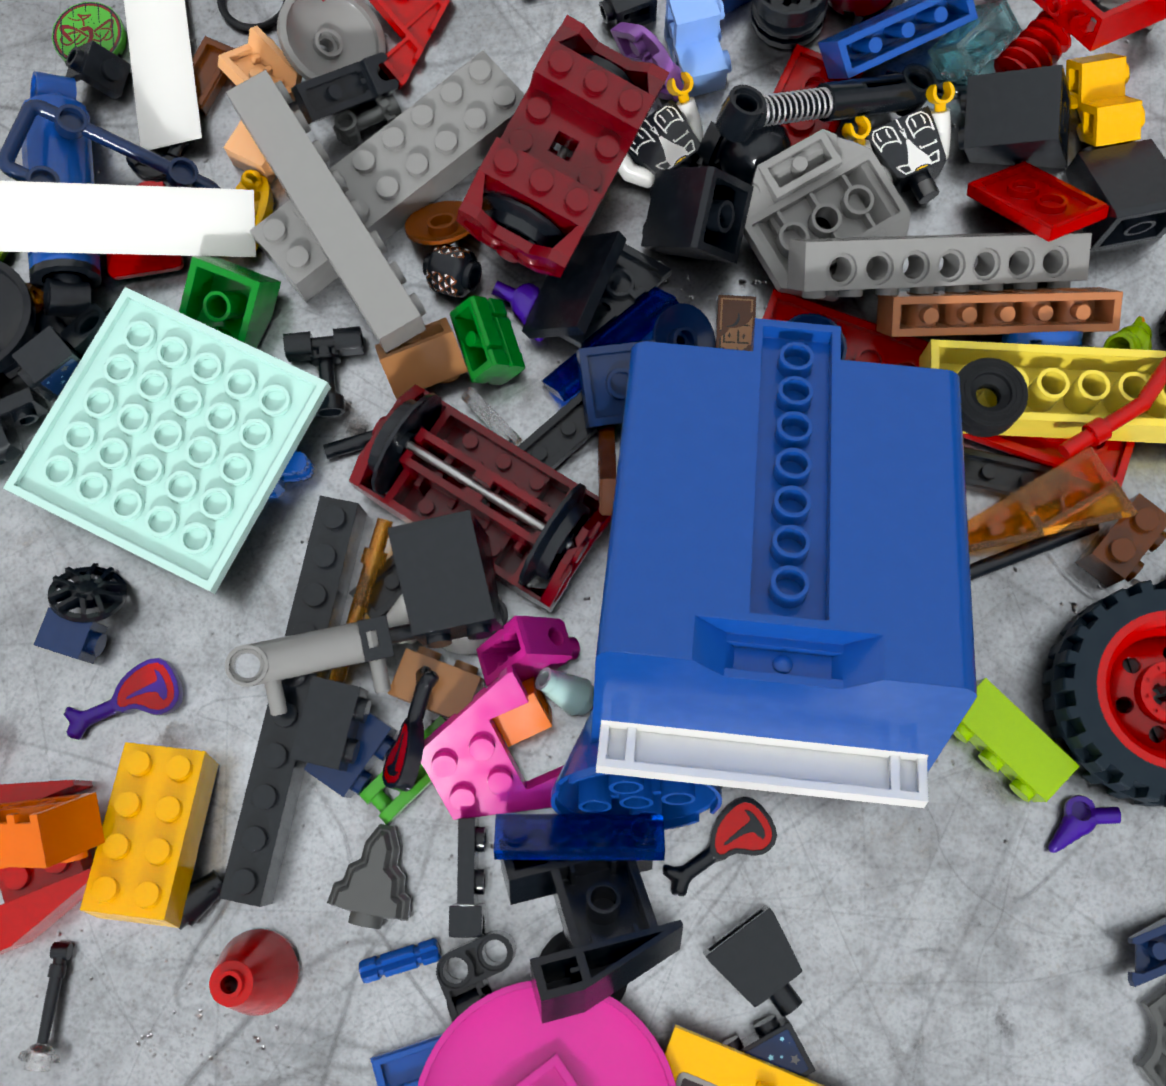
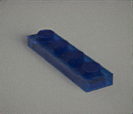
[494,814,665,861]

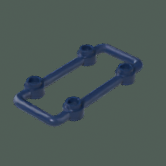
[0,99,221,189]

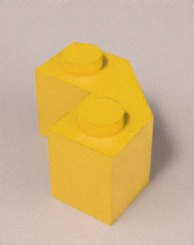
[1066,53,1145,147]

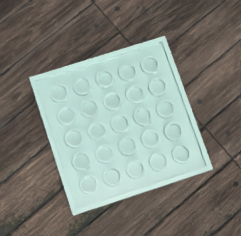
[3,287,331,594]

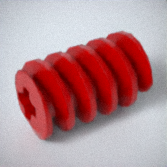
[994,10,1071,73]

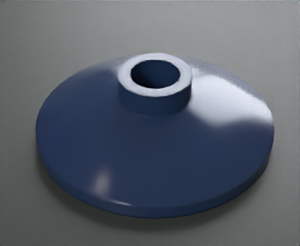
[652,303,716,348]

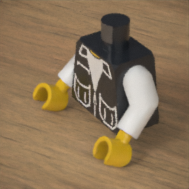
[618,72,703,188]
[841,81,955,204]

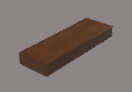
[598,425,617,515]

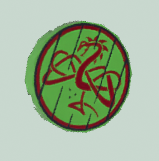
[52,2,127,63]

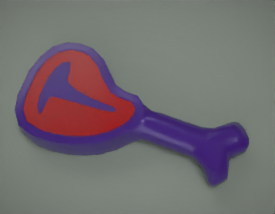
[64,658,184,740]

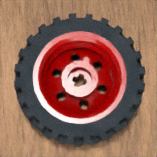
[1042,580,1166,807]

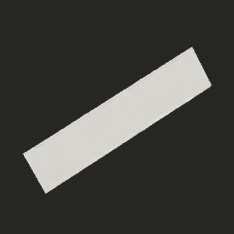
[124,0,202,150]
[0,181,256,257]

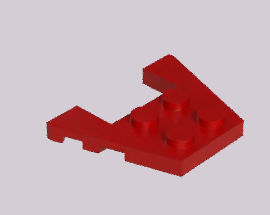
[322,0,450,90]

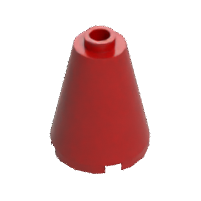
[209,928,300,1016]

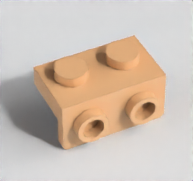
[218,26,302,101]

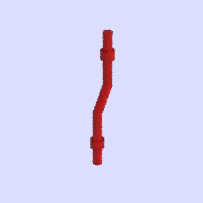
[1058,357,1166,459]

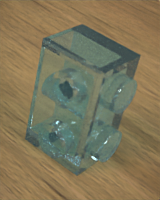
[927,0,1022,82]

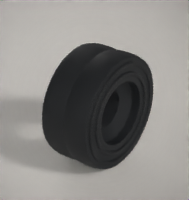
[958,358,1028,437]

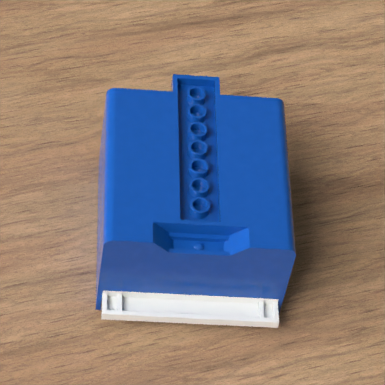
[591,318,977,808]

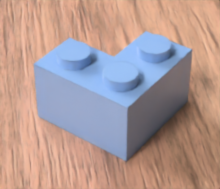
[664,0,732,97]

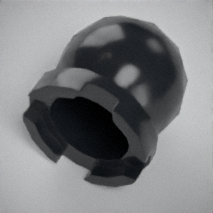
[696,101,792,185]

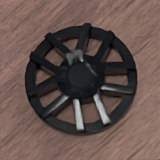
[48,563,127,623]

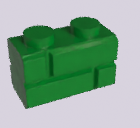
[450,295,525,385]

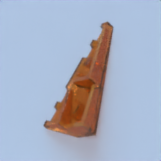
[968,446,1138,552]

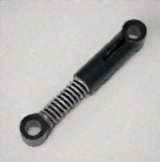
[715,63,937,143]

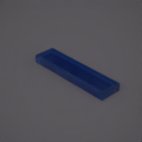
[541,287,679,402]

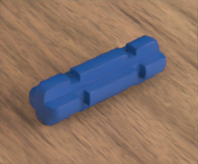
[359,938,441,983]

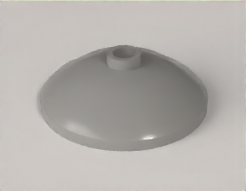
[277,0,386,80]

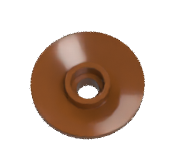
[405,201,470,245]

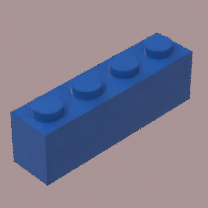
[818,0,978,79]

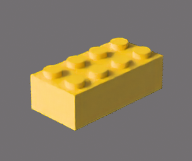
[80,742,219,928]

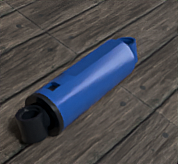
[21,71,101,318]

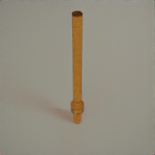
[329,518,393,683]

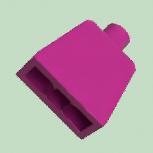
[476,616,580,686]

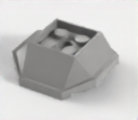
[743,129,911,302]

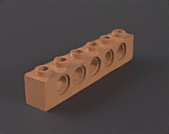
[876,287,1123,337]

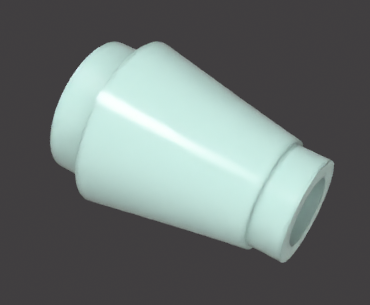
[535,667,594,716]

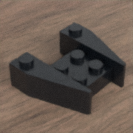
[499,834,683,1024]

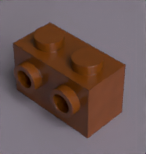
[1075,493,1166,587]

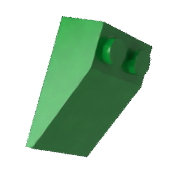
[179,256,281,349]

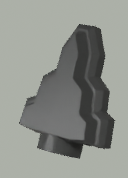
[327,824,411,929]

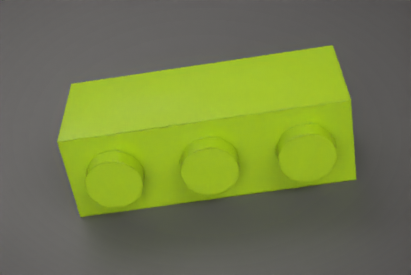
[953,678,1080,802]

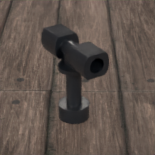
[283,326,364,417]

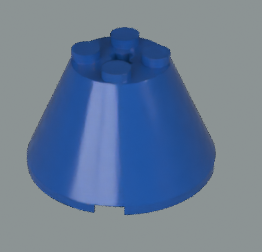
[551,709,722,832]

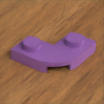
[610,22,684,102]

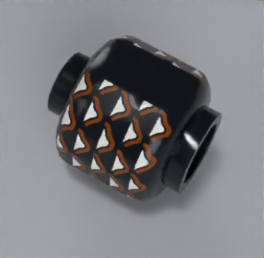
[423,244,482,298]

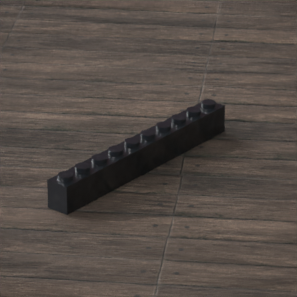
[219,496,367,907]

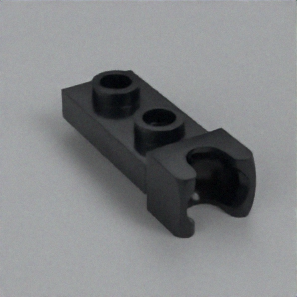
[291,52,399,124]
[449,818,486,938]

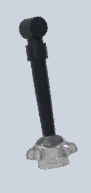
[18,942,73,1072]

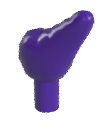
[491,280,544,342]
[1048,795,1121,853]

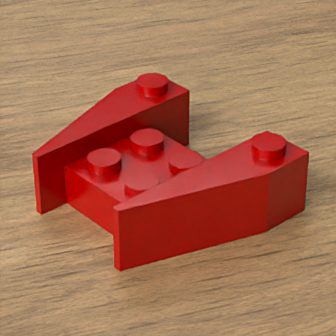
[0,780,93,955]

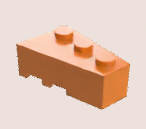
[0,792,105,869]

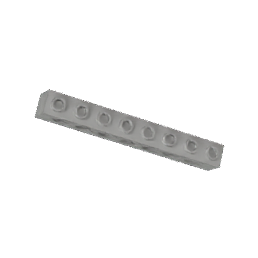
[787,231,1092,299]

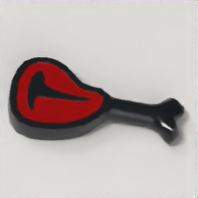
[382,666,439,792]
[663,797,777,897]

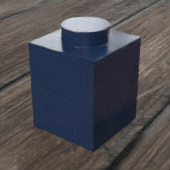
[34,607,108,664]

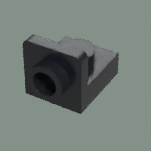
[599,0,657,27]

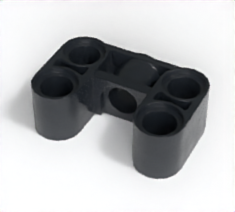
[436,930,516,1022]

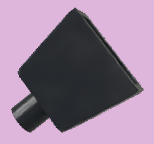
[703,905,803,1017]

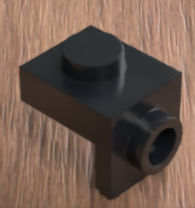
[65,40,131,99]

